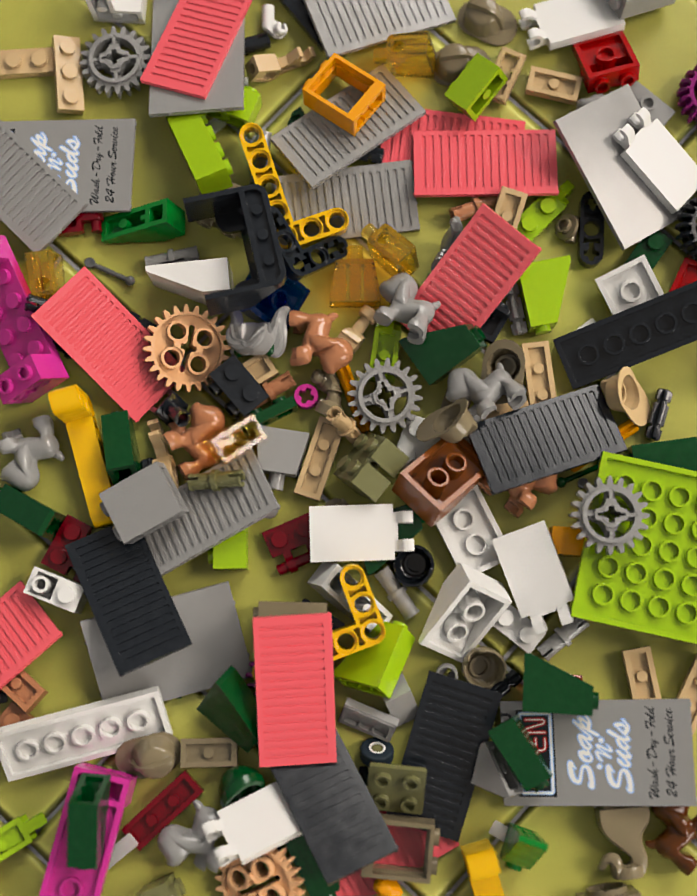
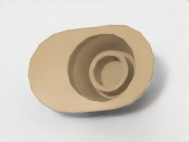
[600,366,650,426]

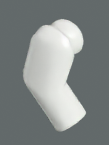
[262,4,288,39]

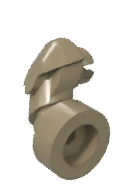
[311,369,344,416]

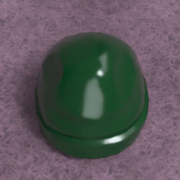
[219,765,265,808]

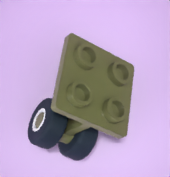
[359,737,427,815]

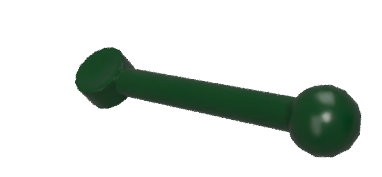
[556,460,600,488]

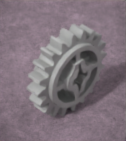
[79,26,151,99]
[347,358,423,434]
[569,476,650,555]

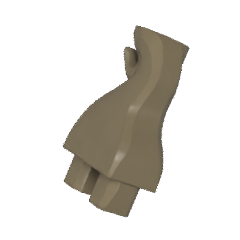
[594,806,650,880]

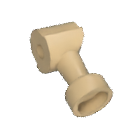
[338,304,377,355]

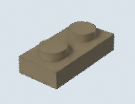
[180,738,238,769]

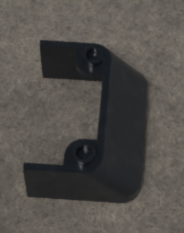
[183,184,286,316]

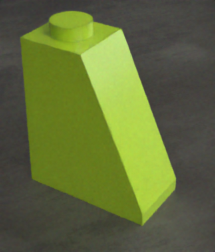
[516,255,571,335]
[334,620,416,699]

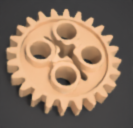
[142,304,231,393]
[215,847,305,896]

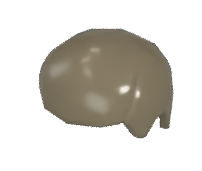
[461,646,507,689]

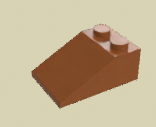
[391,438,484,528]

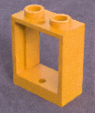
[302,53,386,136]

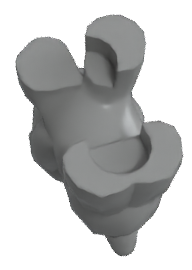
[373,273,441,345]
[446,363,527,422]
[0,415,65,492]
[157,800,219,873]

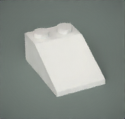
[145,257,234,305]
[418,562,512,663]

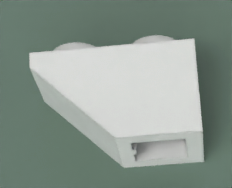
[23,566,87,614]

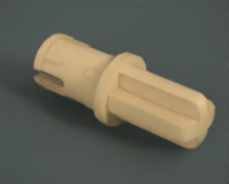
[326,406,363,444]

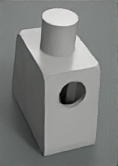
[257,425,310,491]

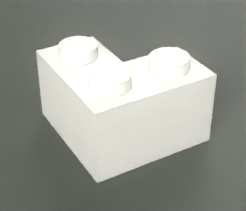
[85,0,147,24]

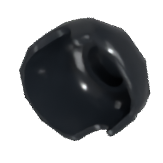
[392,545,435,587]

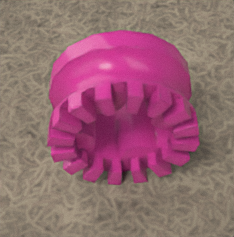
[294,384,319,410]

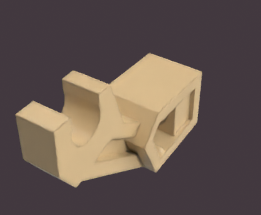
[245,46,316,82]
[147,418,179,488]

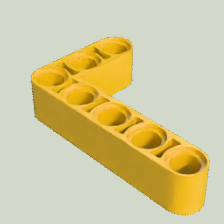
[239,122,349,249]
[48,384,114,529]
[252,563,386,682]
[460,838,504,896]

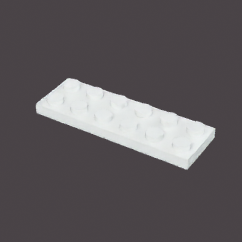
[0,685,173,782]

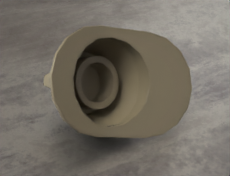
[457,0,518,46]
[429,43,490,86]
[481,339,525,404]
[416,398,478,443]
[115,732,181,779]

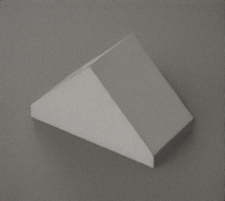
[383,672,418,727]
[471,741,524,798]

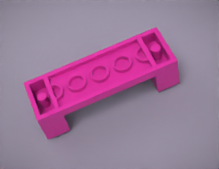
[0,235,69,404]
[39,762,138,896]

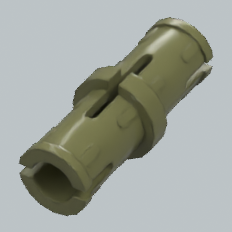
[187,469,245,492]

